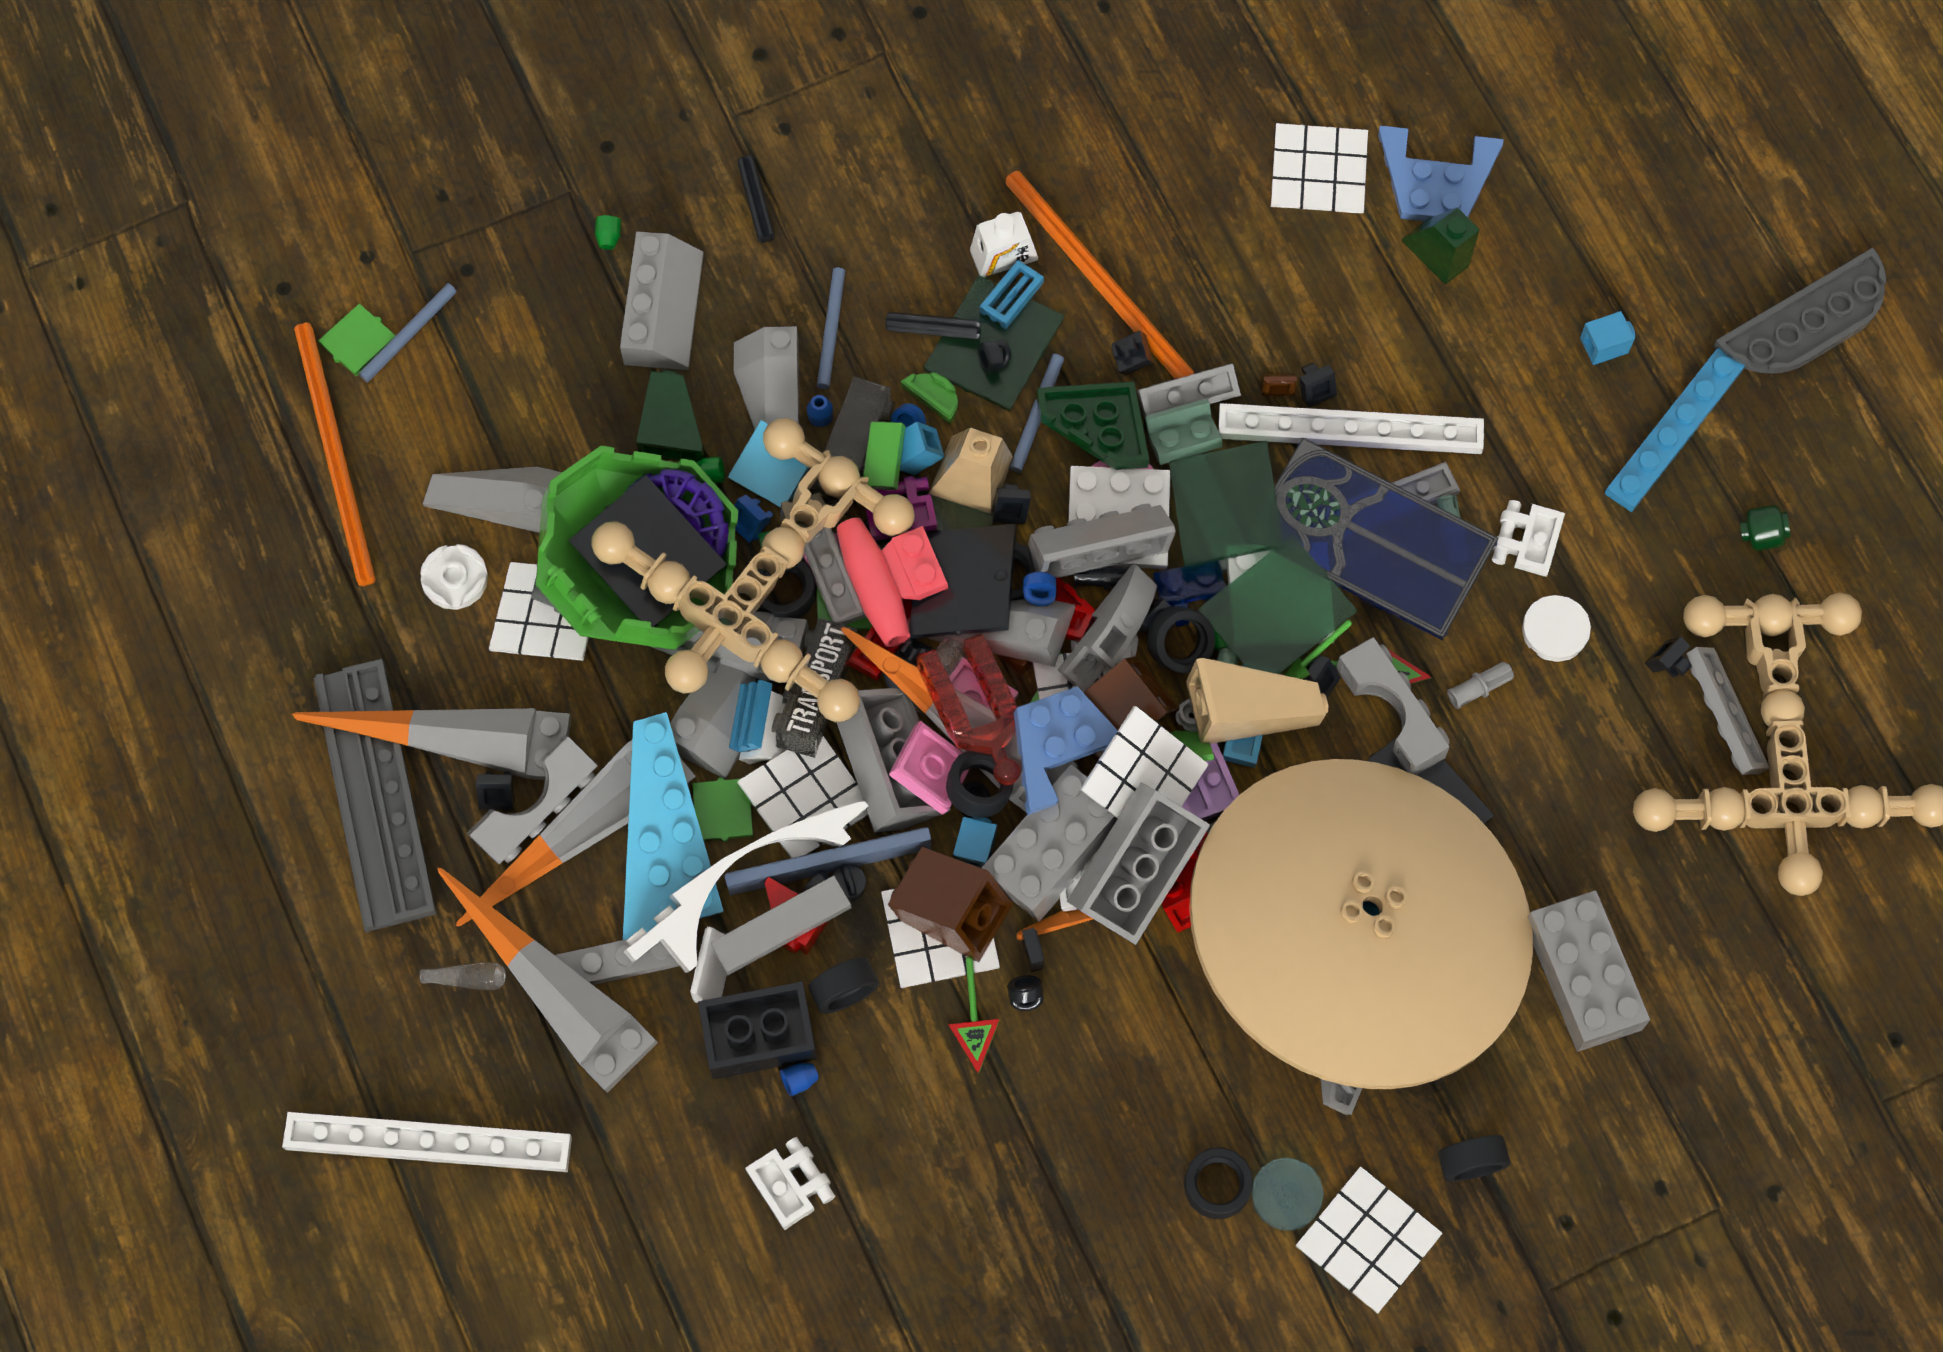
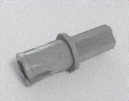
[1447,662,1514,709]

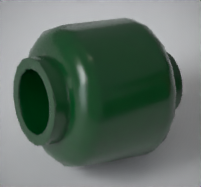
[1740,505,1791,551]

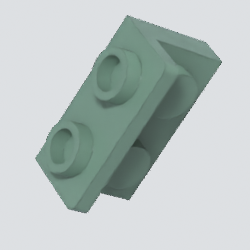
[1145,399,1223,465]

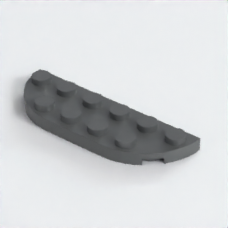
[1714,248,1886,374]

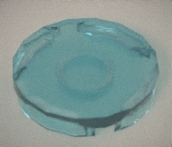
[1251,1157,1324,1231]

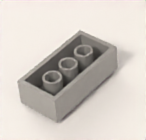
[982,765,1117,922]
[1067,782,1210,945]
[1528,890,1650,1052]

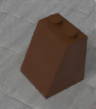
[1083,656,1179,761]
[888,847,1013,962]

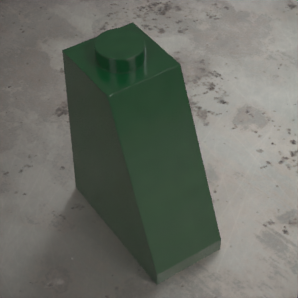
[1402,207,1480,285]
[636,370,705,462]

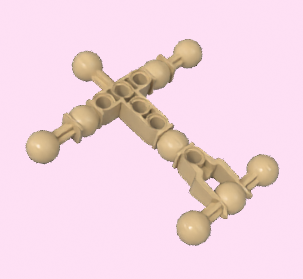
[591,418,915,722]
[1633,593,1943,896]

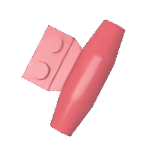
[836,518,948,647]

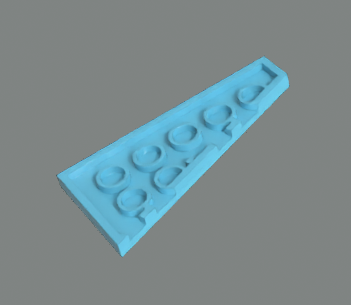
[623,712,724,940]

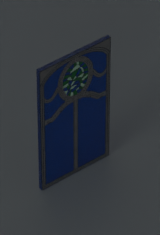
[1246,438,1499,641]

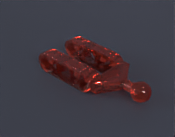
[916,634,1021,785]

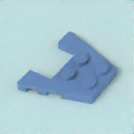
[1378,126,1504,221]
[1014,687,1118,815]

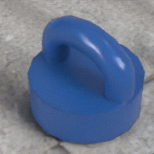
[891,403,926,428]
[1023,572,1056,606]

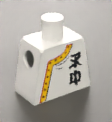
[970,212,1038,278]

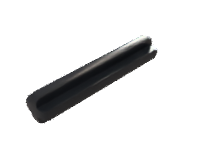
[737,155,775,243]
[885,312,981,339]

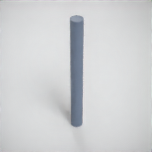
[817,267,846,389]
[359,283,457,383]
[1009,354,1064,473]

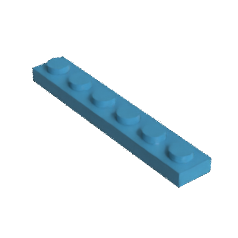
[1605,348,1745,512]

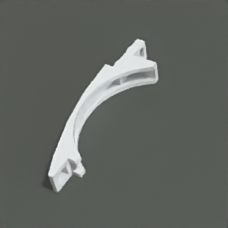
[624,801,869,973]

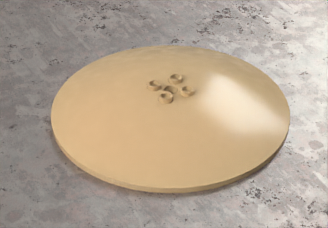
[1189,759,1533,1089]

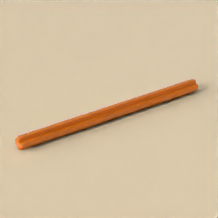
[1006,170,1194,379]
[294,322,376,587]

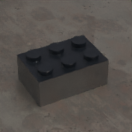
[698,981,817,1079]

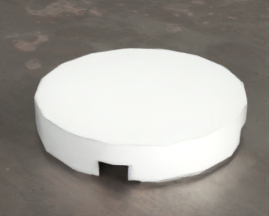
[421,544,488,609]
[1522,595,1591,662]

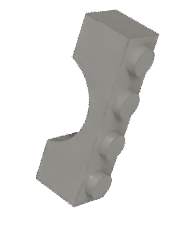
[1336,637,1450,775]
[466,736,597,864]

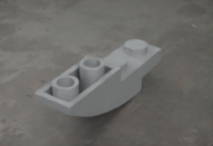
[1058,563,1157,692]

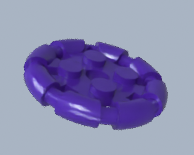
[624,469,729,556]

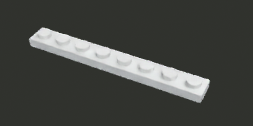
[1218,403,1484,454]
[282,1112,572,1172]

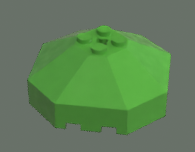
[536,446,738,650]

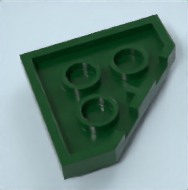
[1036,381,1149,470]

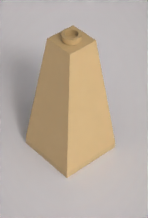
[929,428,1013,516]
[1186,658,1328,744]

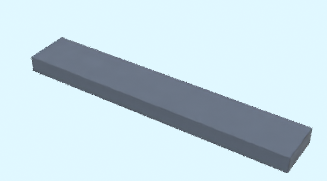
[725,827,932,896]

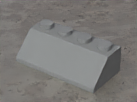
[620,231,704,370]
[1028,504,1176,578]
[837,688,951,833]

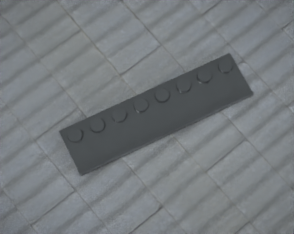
[314,659,437,933]

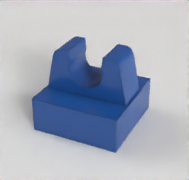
[734,495,773,543]

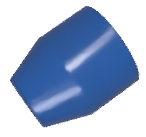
[807,395,834,427]
[780,1063,819,1096]

